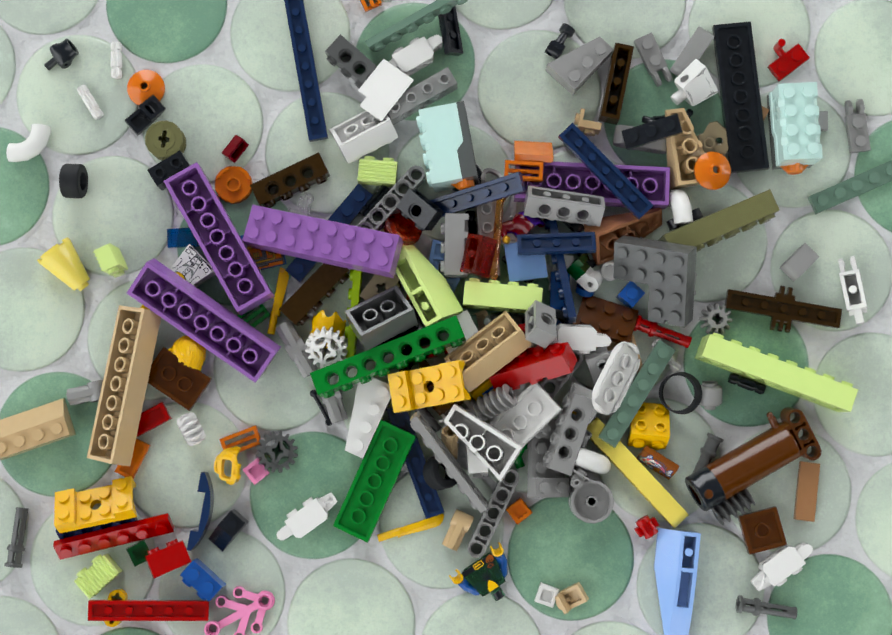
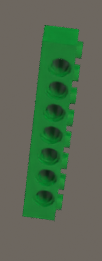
[310,315,466,399]

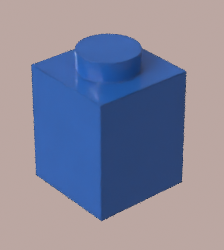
[616,281,645,308]

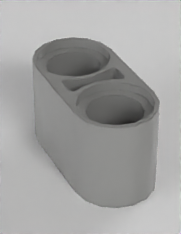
[780,243,819,282]

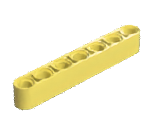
[586,417,689,529]

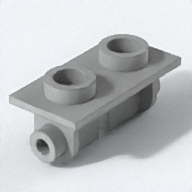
[568,466,590,488]

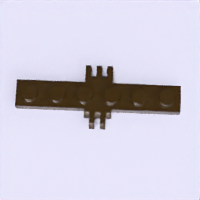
[725,286,842,333]

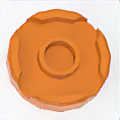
[215,166,253,204]

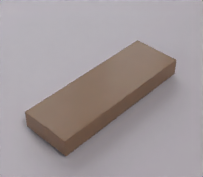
[793,461,820,522]

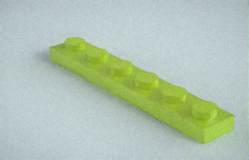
[344,269,363,358]

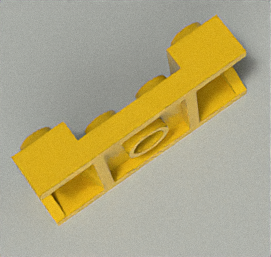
[387,360,471,413]
[54,476,137,533]

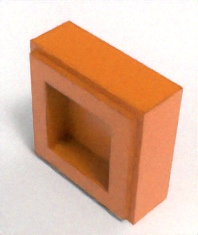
[506,497,532,525]

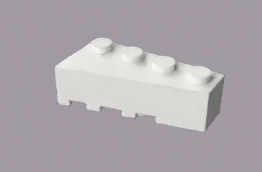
[345,377,391,459]
[444,404,523,481]

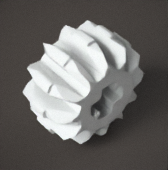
[177,412,206,446]

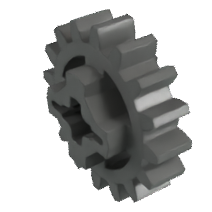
[256,431,298,473]

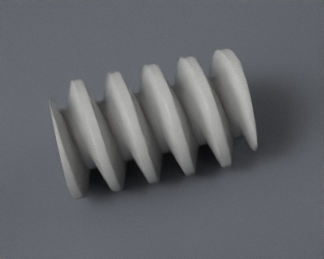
[473,384,517,421]

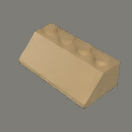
[444,311,532,393]
[0,398,76,460]

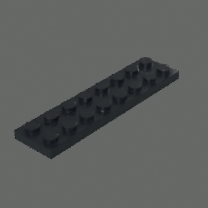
[712,21,769,173]

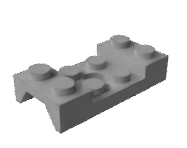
[528,419,569,498]

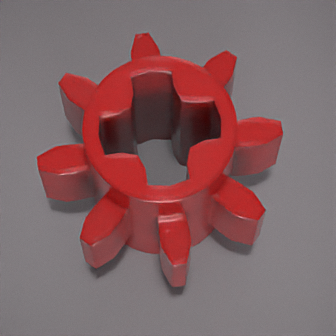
[634,515,659,539]

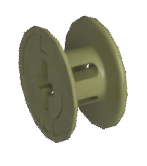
[145,120,186,161]

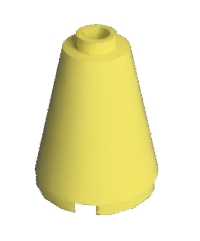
[37,237,90,291]

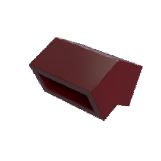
[222,135,249,163]

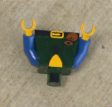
[449,542,508,601]

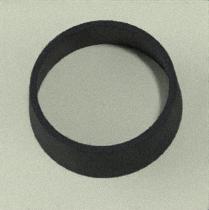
[659,372,702,414]

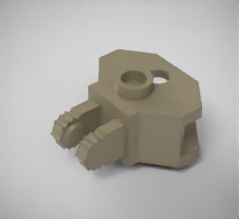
[696,121,728,156]

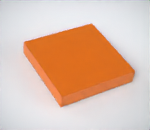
[514,141,553,163]

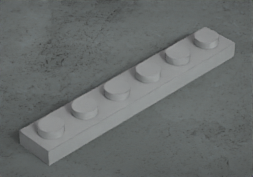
[410,411,488,513]

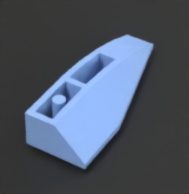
[654,528,701,635]

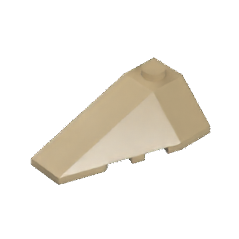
[665,108,705,189]

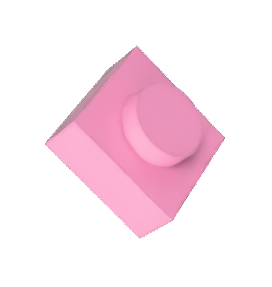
[243,458,270,485]

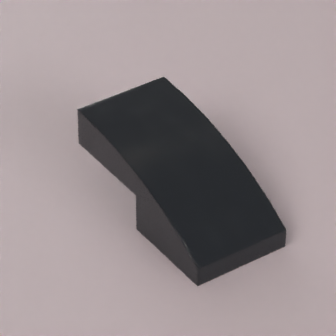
[125,95,166,136]

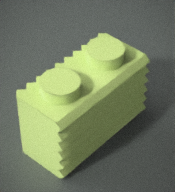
[357,156,398,187]
[93,243,128,278]
[74,554,123,599]

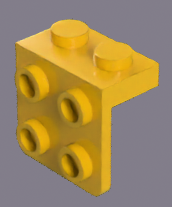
[627,402,670,450]

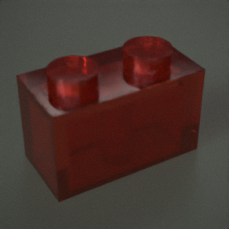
[460,233,498,278]

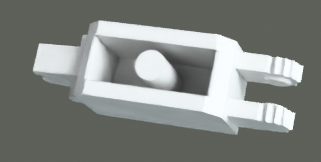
[389,34,443,76]
[838,256,868,325]
[549,324,612,354]
[276,492,338,541]
[751,542,814,591]

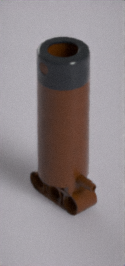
[685,407,822,511]

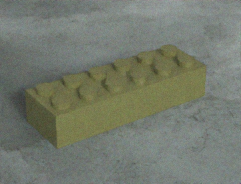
[657,189,780,252]

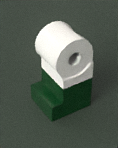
[567,253,603,292]

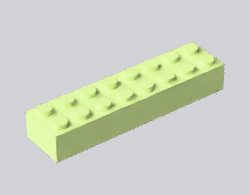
[695,332,858,412]

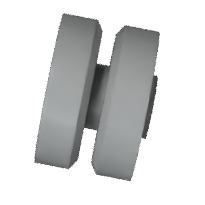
[568,480,614,524]

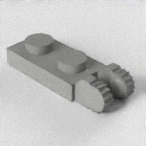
[634,32,672,87]
[844,99,871,153]

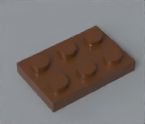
[575,296,639,343]
[148,347,212,411]

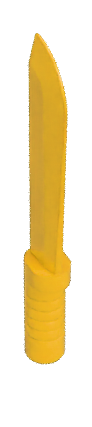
[267,267,289,335]
[377,514,444,542]

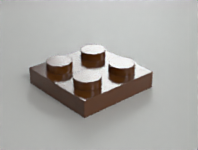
[738,506,787,555]

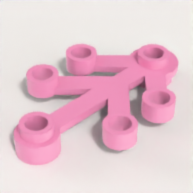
[204,586,275,635]

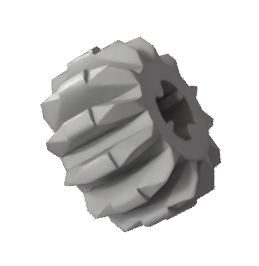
[699,303,733,335]

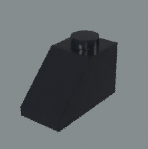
[208,509,249,552]

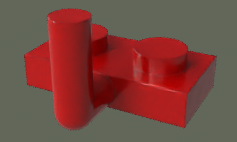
[767,39,810,82]

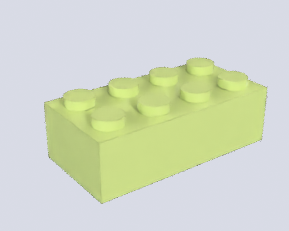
[462,278,543,314]

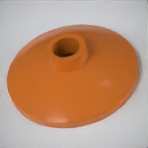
[127,70,165,105]
[694,152,731,190]

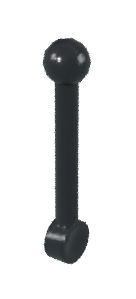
[310,390,332,426]

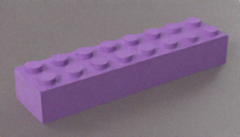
[164,162,275,316]
[514,162,670,209]
[242,205,403,278]
[127,258,281,383]

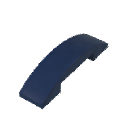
[187,472,214,551]

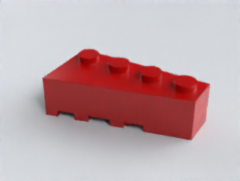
[488,342,577,391]

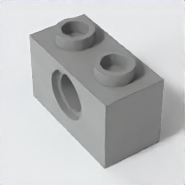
[525,300,557,348]

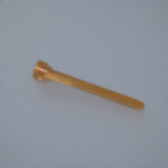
[490,197,508,280]

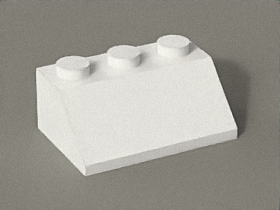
[329,110,399,164]

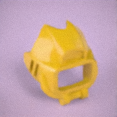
[310,310,347,349]
[214,446,241,485]

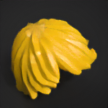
[168,336,206,370]

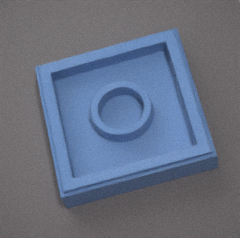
[504,242,548,282]

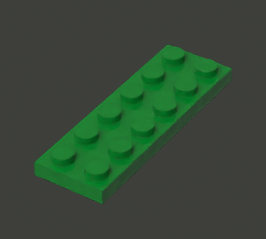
[333,420,417,543]

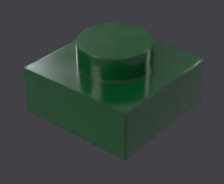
[126,539,149,567]

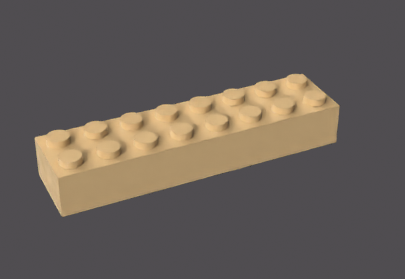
[87,305,161,466]

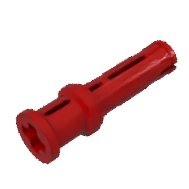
[633,315,692,348]

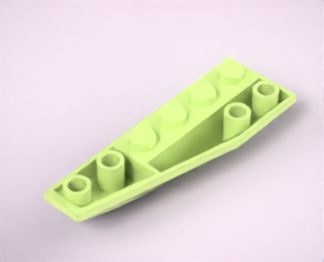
[380,223,463,327]

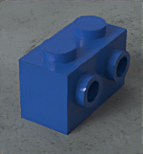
[180,558,226,601]

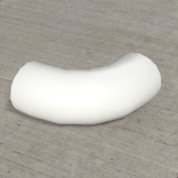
[6,124,51,162]
[669,189,693,225]
[574,447,611,475]

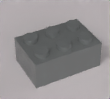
[345,285,418,351]

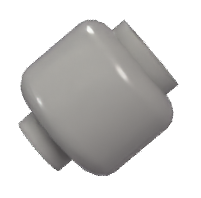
[699,381,722,410]

